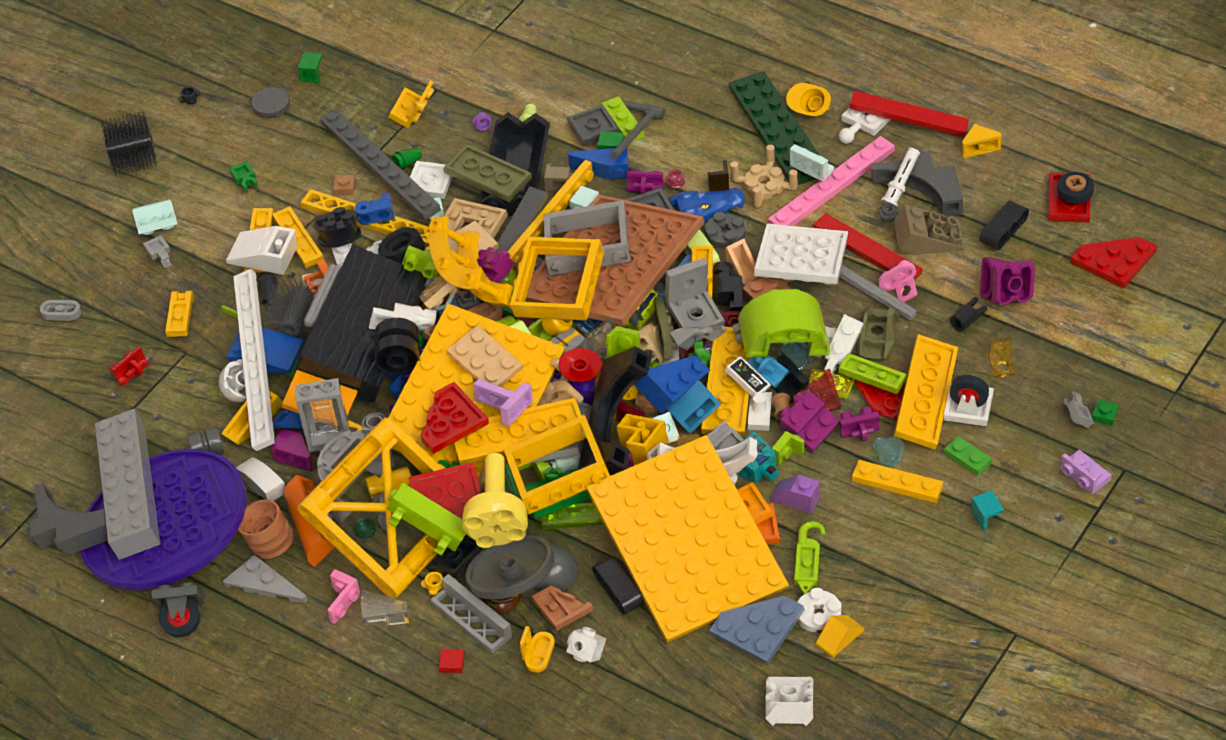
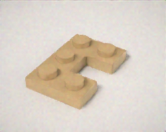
[444,198,508,239]

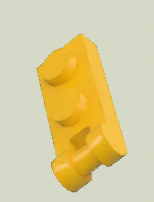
[165,291,194,337]

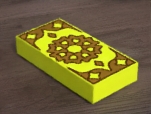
[809,369,854,399]

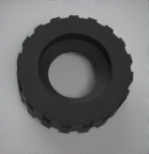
[378,227,425,264]

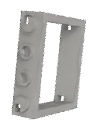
[544,200,631,276]

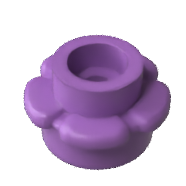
[473,112,491,131]

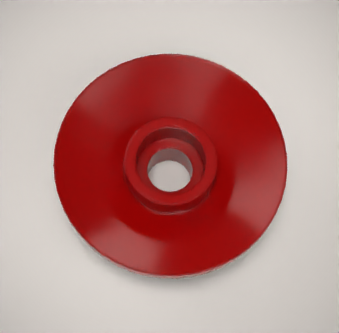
[559,348,602,382]

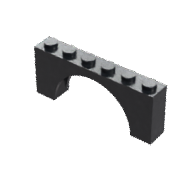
[577,346,652,476]

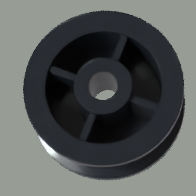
[313,207,361,248]

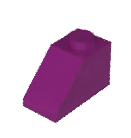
[270,428,314,472]

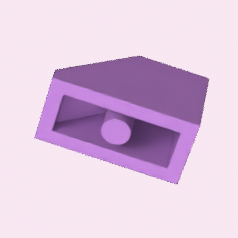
[771,475,820,514]

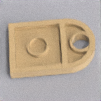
[420,275,459,310]

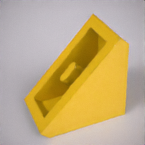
[962,124,1002,158]
[816,615,864,658]

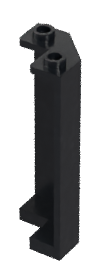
[479,112,550,216]

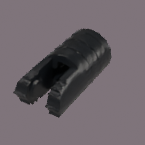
[950,297,987,332]

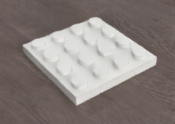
[754,224,848,284]

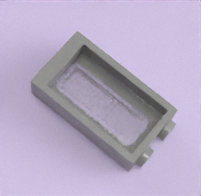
[295,378,350,452]

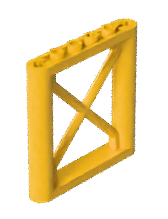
[297,418,446,599]

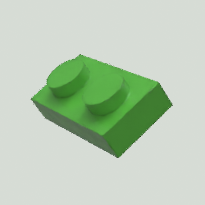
[944,436,992,477]

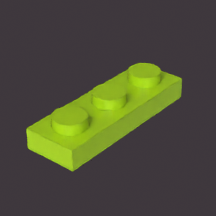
[601,96,645,142]
[839,353,906,394]

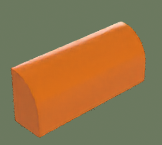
[283,475,335,567]

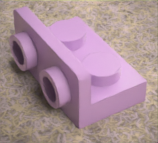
[1060,450,1112,494]

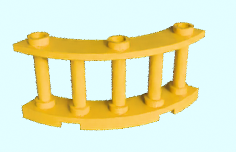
[429,216,513,306]

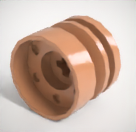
[238,500,294,559]

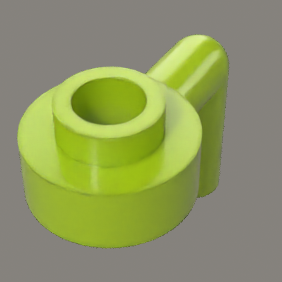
[518,461,551,480]

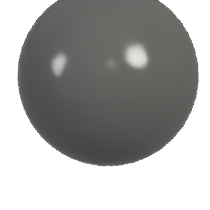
[533,544,578,591]

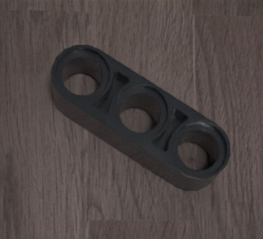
[980,200,1029,250]
[592,556,644,615]

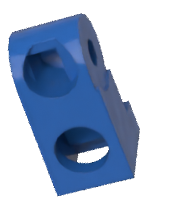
[355,193,395,225]

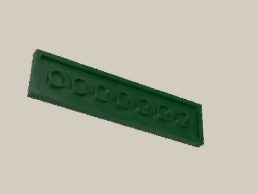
[729,71,820,185]

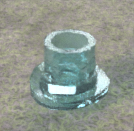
[873,436,904,467]

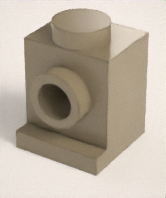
[544,164,573,192]

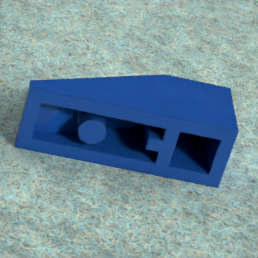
[568,148,629,180]

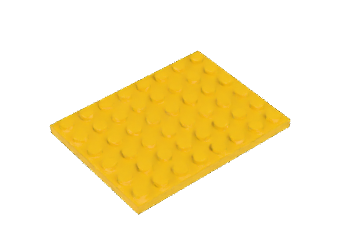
[388,304,565,478]
[586,435,789,643]

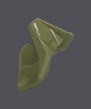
[856,306,900,361]

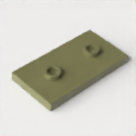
[443,144,532,202]

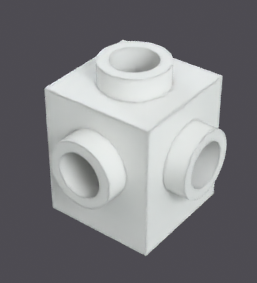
[567,627,607,662]

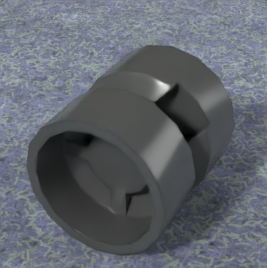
[187,426,224,454]

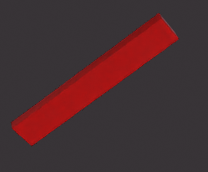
[849,90,969,137]
[813,213,922,280]

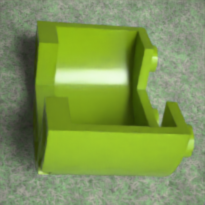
[738,289,830,357]

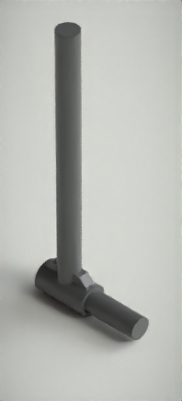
[611,100,665,159]

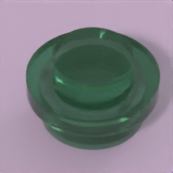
[354,517,376,538]

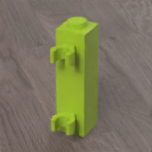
[387,483,466,556]

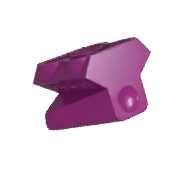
[980,257,1035,305]

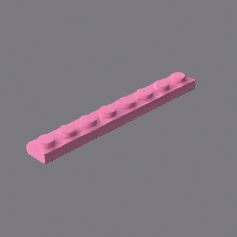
[768,136,895,226]

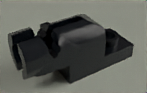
[713,261,743,311]

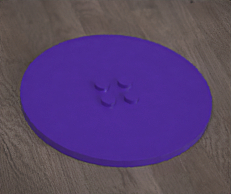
[80,449,247,590]

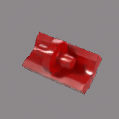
[109,346,150,386]

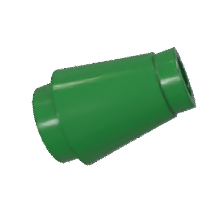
[391,147,422,170]

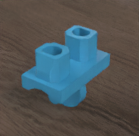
[747,355,789,388]

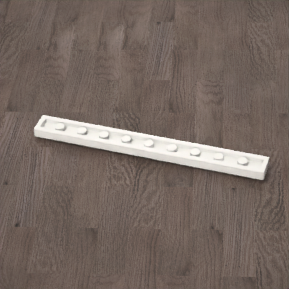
[233,269,275,451]

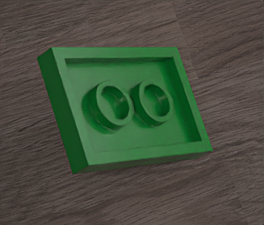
[525,467,591,518]

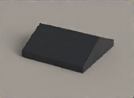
[426,539,482,578]

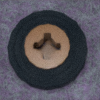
[1057,172,1094,204]

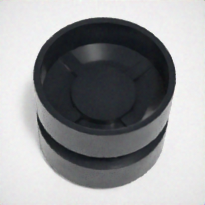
[375,318,420,374]

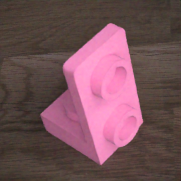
[328,569,360,624]

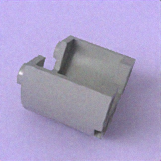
[317,428,395,524]

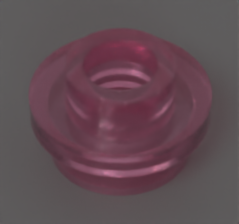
[665,170,685,188]

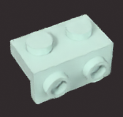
[132,199,178,235]

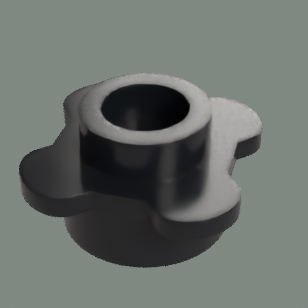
[179,86,200,104]

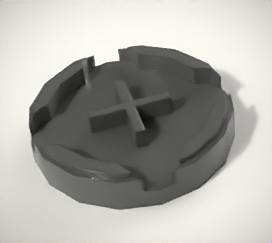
[251,87,290,118]

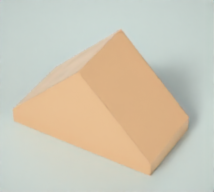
[725,239,760,285]

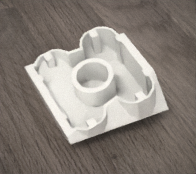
[766,677,813,726]

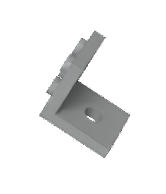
[665,258,725,328]

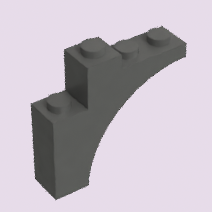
[871,151,963,216]
[28,483,108,556]

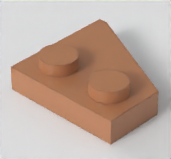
[532,585,593,631]

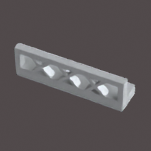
[430,574,512,654]

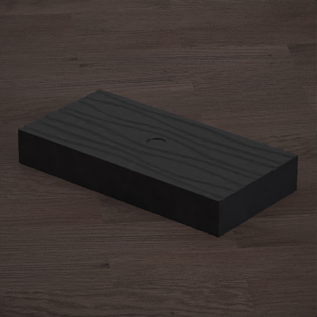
[295,244,428,403]

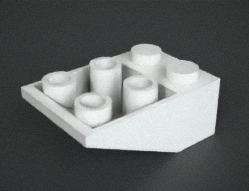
[226,226,297,275]

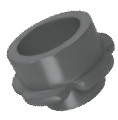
[878,204,899,223]

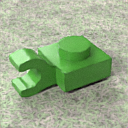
[688,341,711,368]

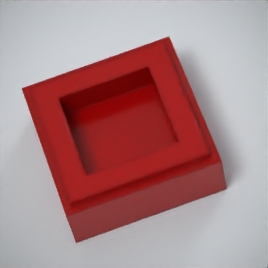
[439,649,465,673]

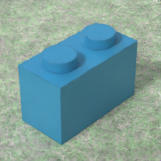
[667,380,721,433]

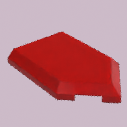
[854,367,905,419]

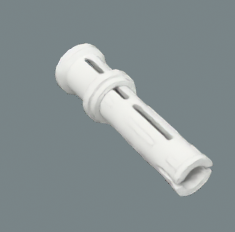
[881,147,920,207]

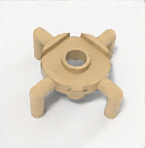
[730,145,798,208]
[538,358,583,406]

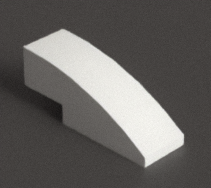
[235,457,285,501]

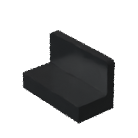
[771,354,810,404]

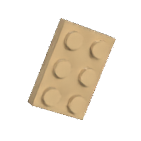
[447,325,523,387]

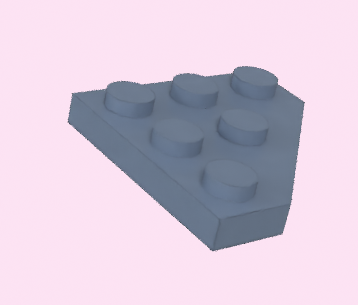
[709,596,805,665]

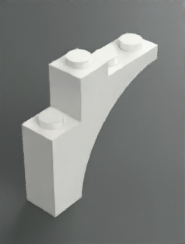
[647,437,758,484]

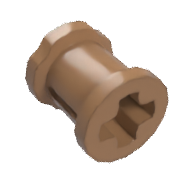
[771,393,791,421]

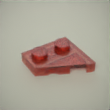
[793,369,841,412]

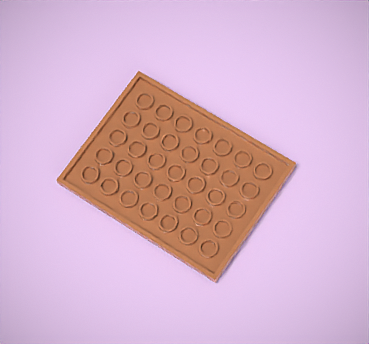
[526,195,704,326]

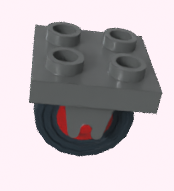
[152,583,205,637]

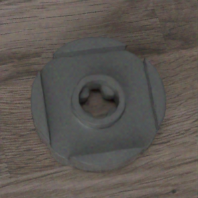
[705,212,746,248]

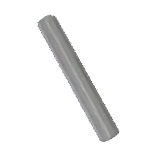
[304,264,340,328]

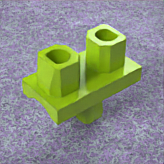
[402,245,438,279]

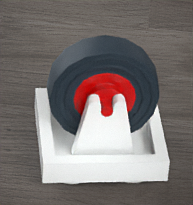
[944,375,994,426]

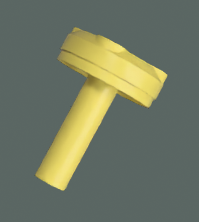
[462,453,528,548]

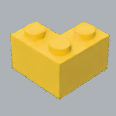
[617,414,669,465]

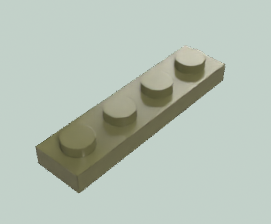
[654,297,676,359]

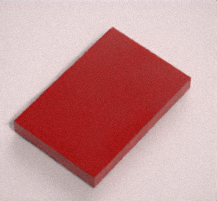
[1048,173,1090,223]

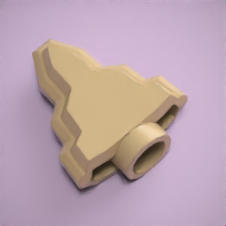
[639,323,664,364]

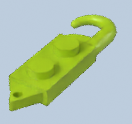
[794,521,825,595]

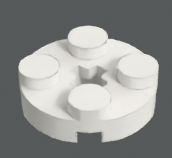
[797,588,842,632]

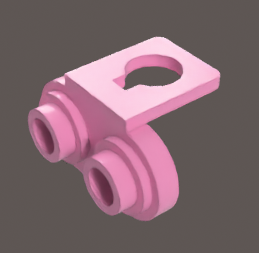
[878,260,917,303]

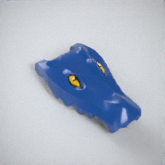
[668,188,745,223]

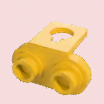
[520,626,555,673]

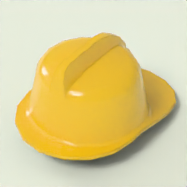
[786,83,831,117]

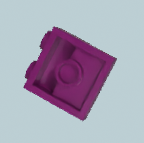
[477,247,515,283]
[779,390,840,453]

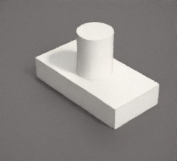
[748,392,772,431]

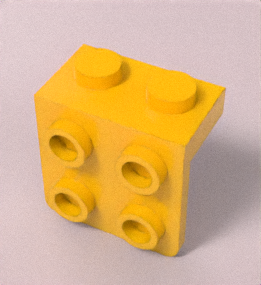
[388,80,434,128]

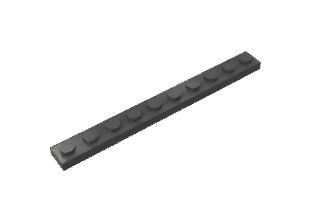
[320,109,441,220]

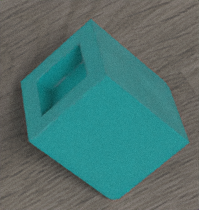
[971,491,1003,530]

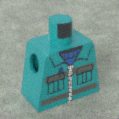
[736,431,779,483]

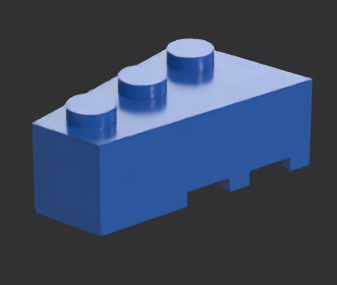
[634,355,710,414]

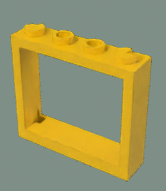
[509,237,604,320]
[504,414,610,514]

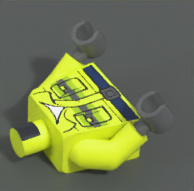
[618,276,666,331]

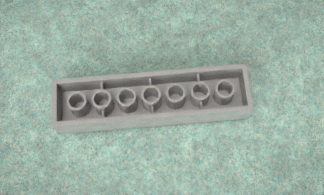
[95,409,161,560]

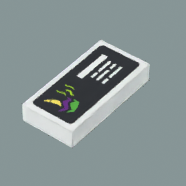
[725,356,771,397]

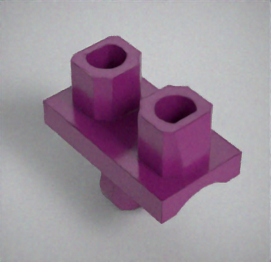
[627,170,663,194]
[840,407,880,442]

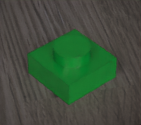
[1092,400,1119,426]

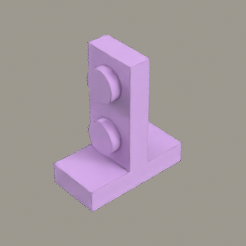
[473,379,533,426]

